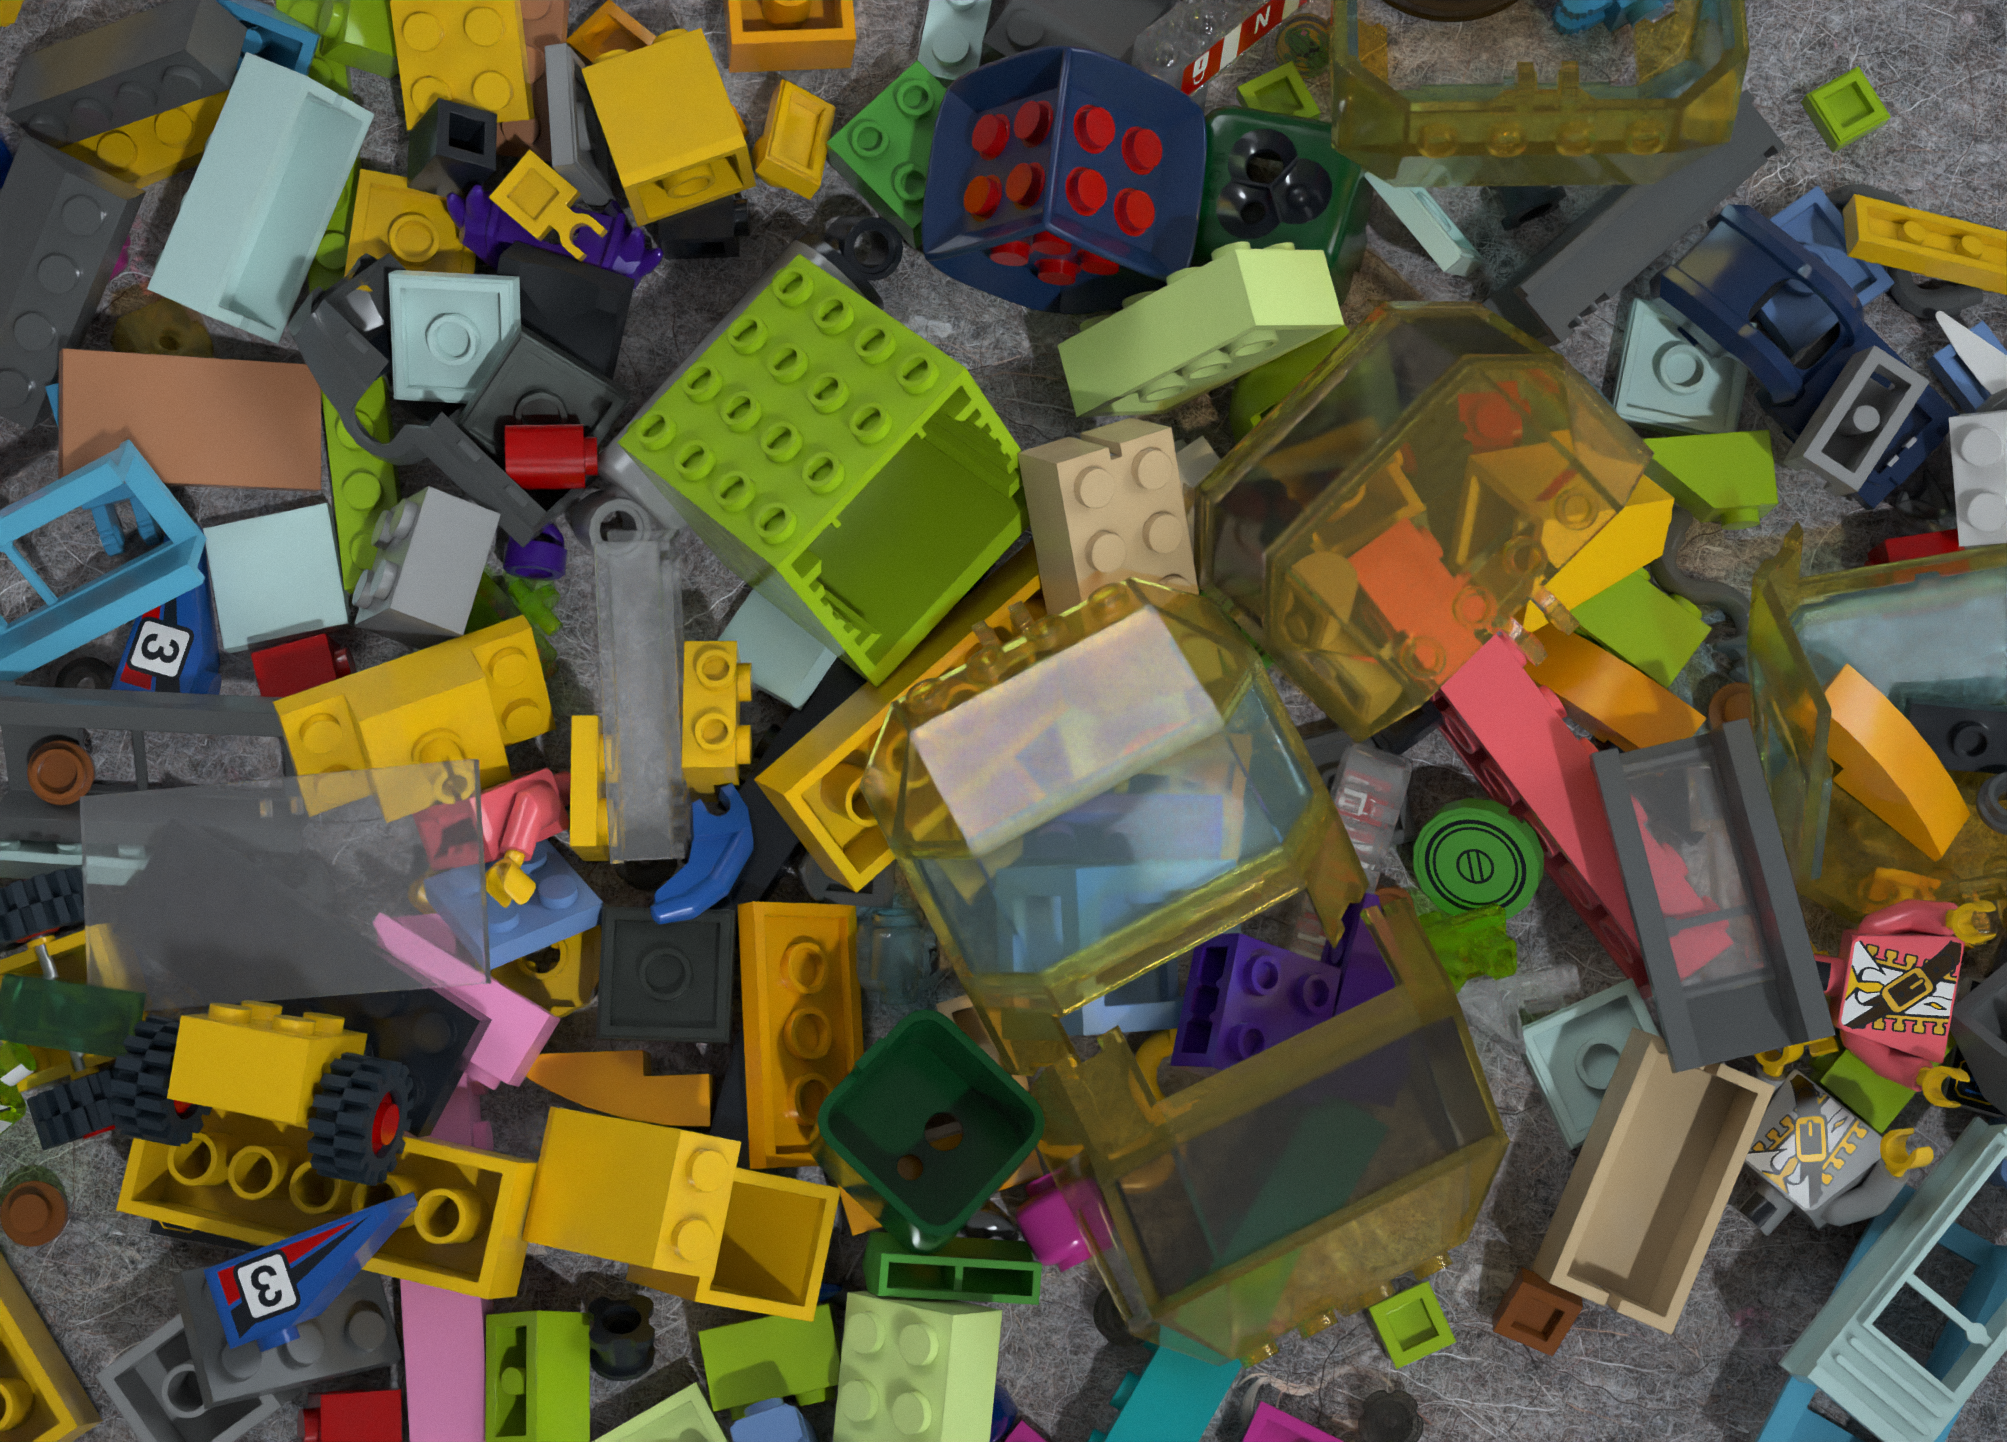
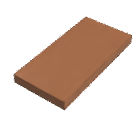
[58,349,321,492]

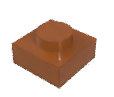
[1492,1267,1583,1357]

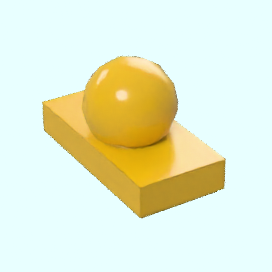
[752,79,836,200]

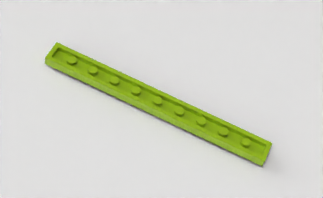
[276,0,402,595]

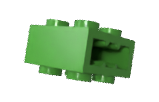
[826,60,947,249]

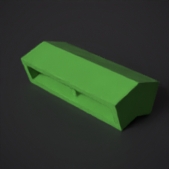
[862,1232,1042,1305]

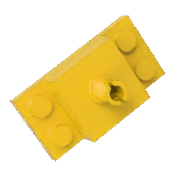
[273,614,556,823]

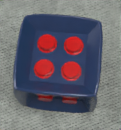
[922,45,1207,315]

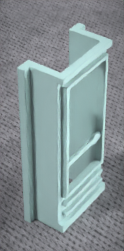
[1778,1117,2007,1442]

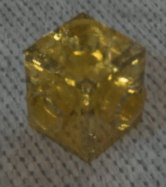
[110,297,214,358]

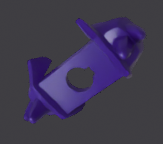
[447,181,664,289]

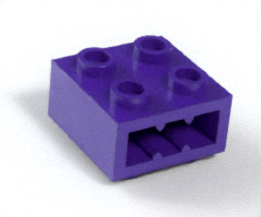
[1170,933,1341,1101]

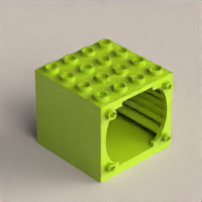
[617,254,1030,688]

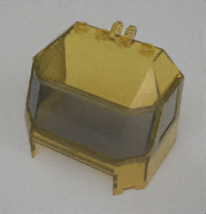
[1182,299,1654,744]
[1028,897,1511,1370]

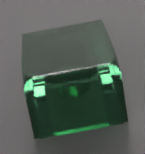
[0,973,146,1058]

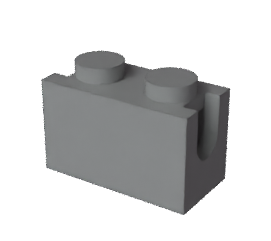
[1783,345,1930,497]

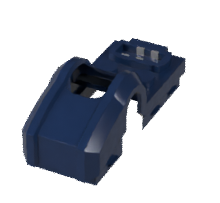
[1649,204,1959,511]

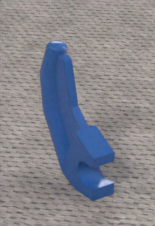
[650,783,754,925]

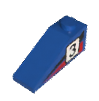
[110,522,222,695]
[204,1192,418,1353]

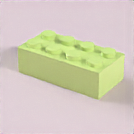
[1057,241,1344,417]
[833,1291,1002,1442]

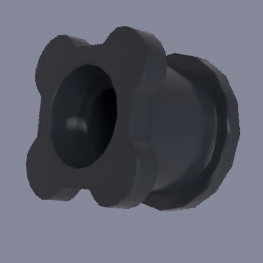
[1486,148,1567,231]
[588,1295,655,1381]

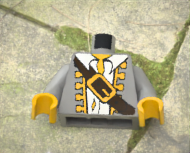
[1737,1043,1934,1237]

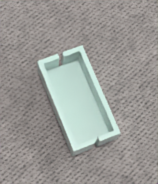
[147,52,375,344]

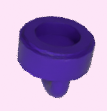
[503,524,568,581]

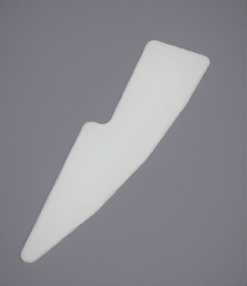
[1935,311,2007,395]

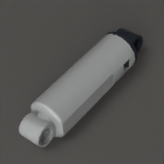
[572,214,903,562]

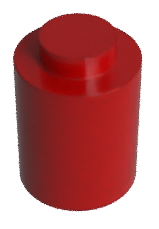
[505,424,598,490]

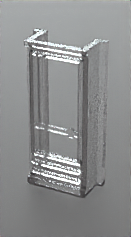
[594,528,692,864]

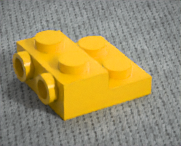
[682,641,753,802]

